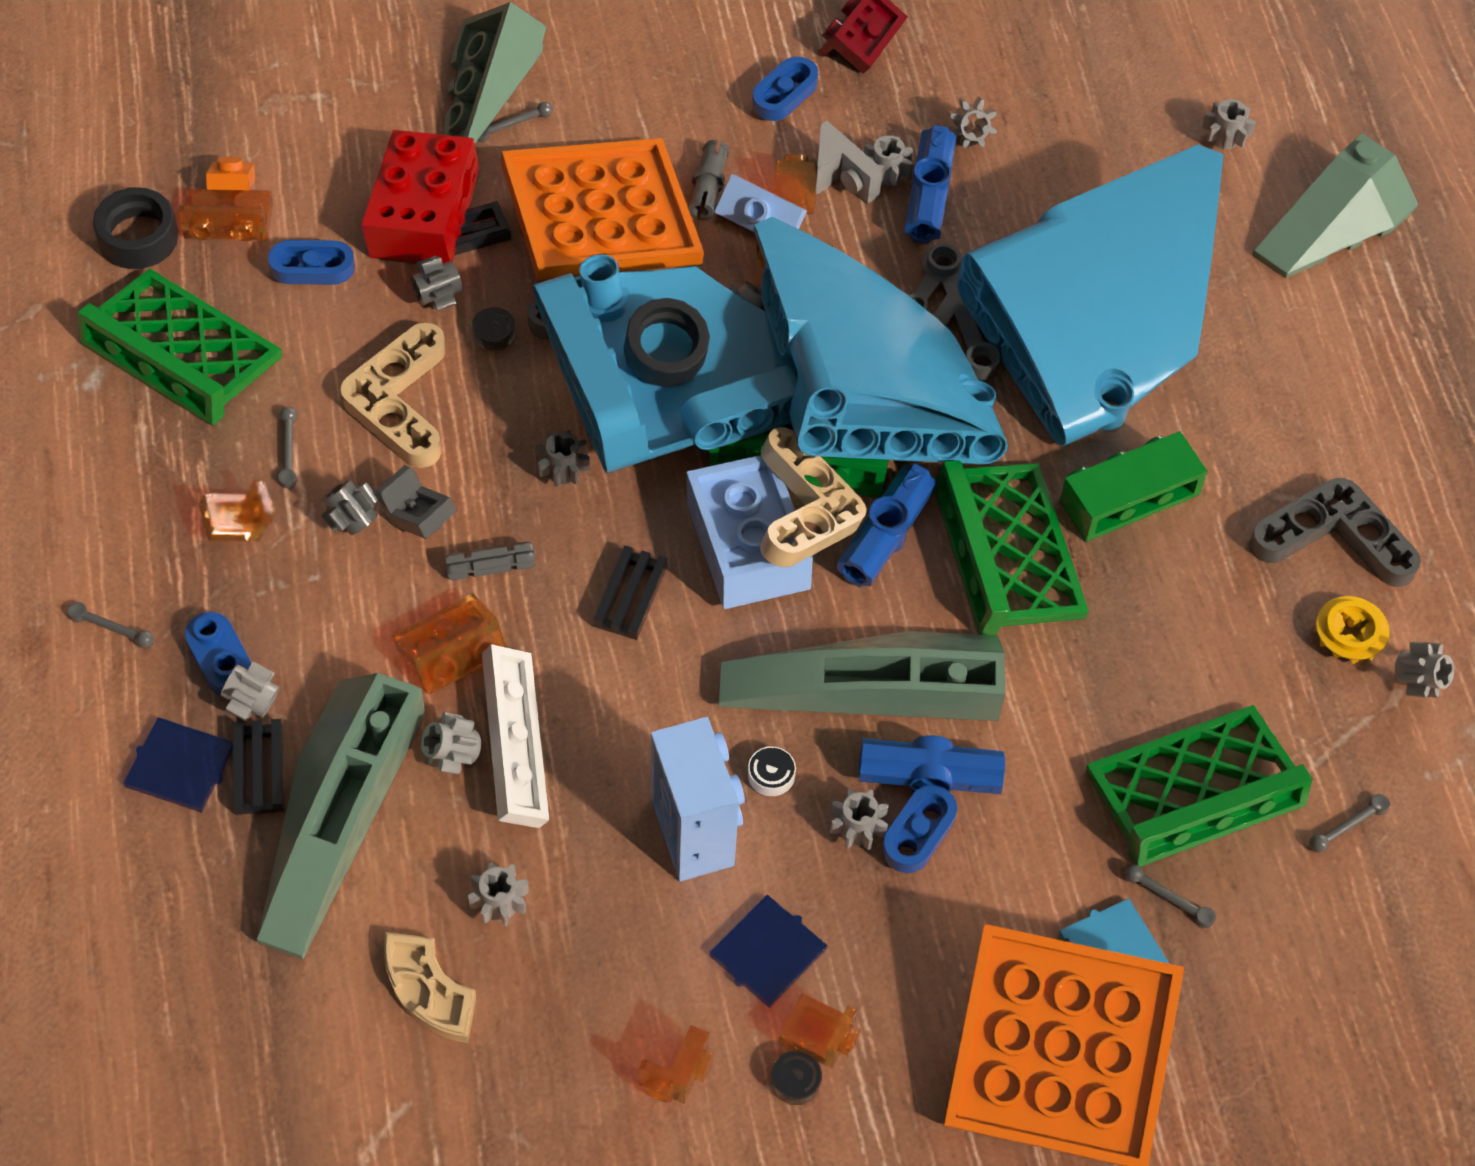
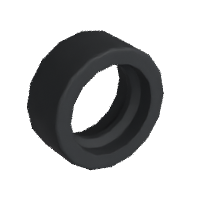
[93,187,179,269]
[623,298,710,387]

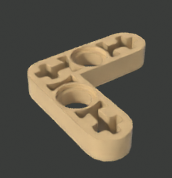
[340,322,446,468]
[759,427,867,567]

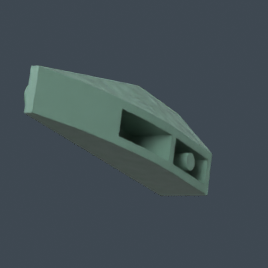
[719,631,1005,721]
[257,673,426,960]

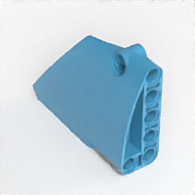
[957,145,1223,446]
[754,217,1008,464]
[533,254,798,474]

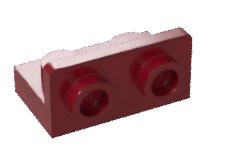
[818,0,908,74]

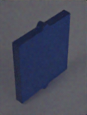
[124,717,233,813]
[709,894,828,1008]

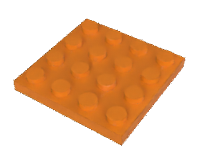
[501,138,704,280]
[943,924,1184,1166]

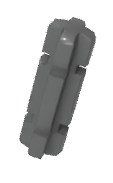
[445,541,535,581]

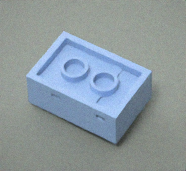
[687,455,813,610]
[651,717,745,882]

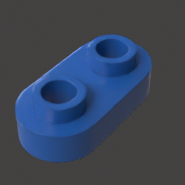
[752,57,818,121]
[268,240,355,285]
[185,612,251,696]
[882,785,957,873]

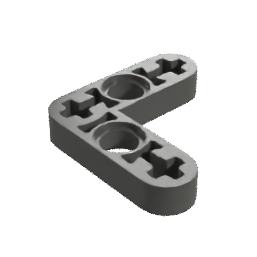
[1249,478,1421,587]

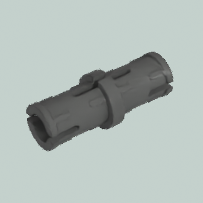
[688,140,730,220]

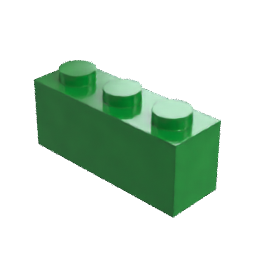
[1059,431,1208,542]

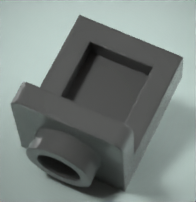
[376,465,457,539]

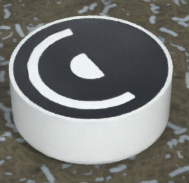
[748,747,796,796]

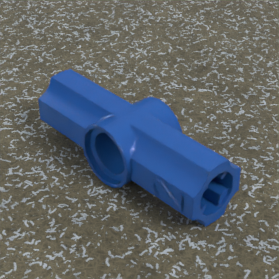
[904,125,957,244]
[837,464,937,588]
[858,735,1005,794]

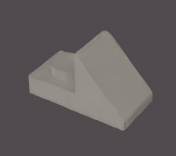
[815,121,883,204]

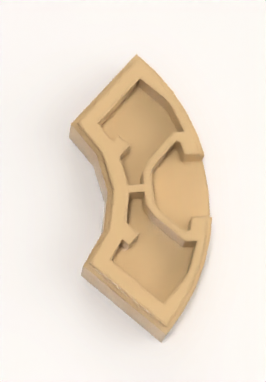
[384,932,476,1043]

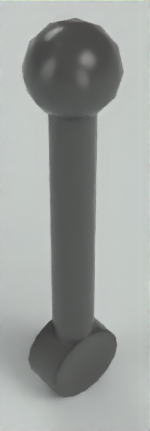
[477,102,553,142]
[278,407,297,489]
[68,602,154,648]
[1309,794,1390,853]
[1124,864,1216,928]

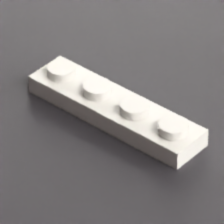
[482,644,549,828]

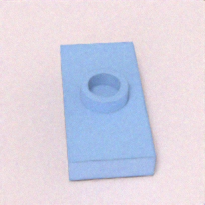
[715,174,807,232]

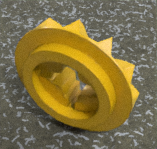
[1314,596,1390,664]

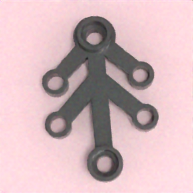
[908,243,1001,381]

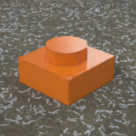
[206,157,255,191]

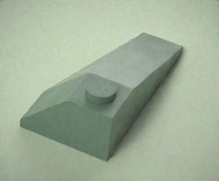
[444,2,547,143]
[1253,133,1418,278]

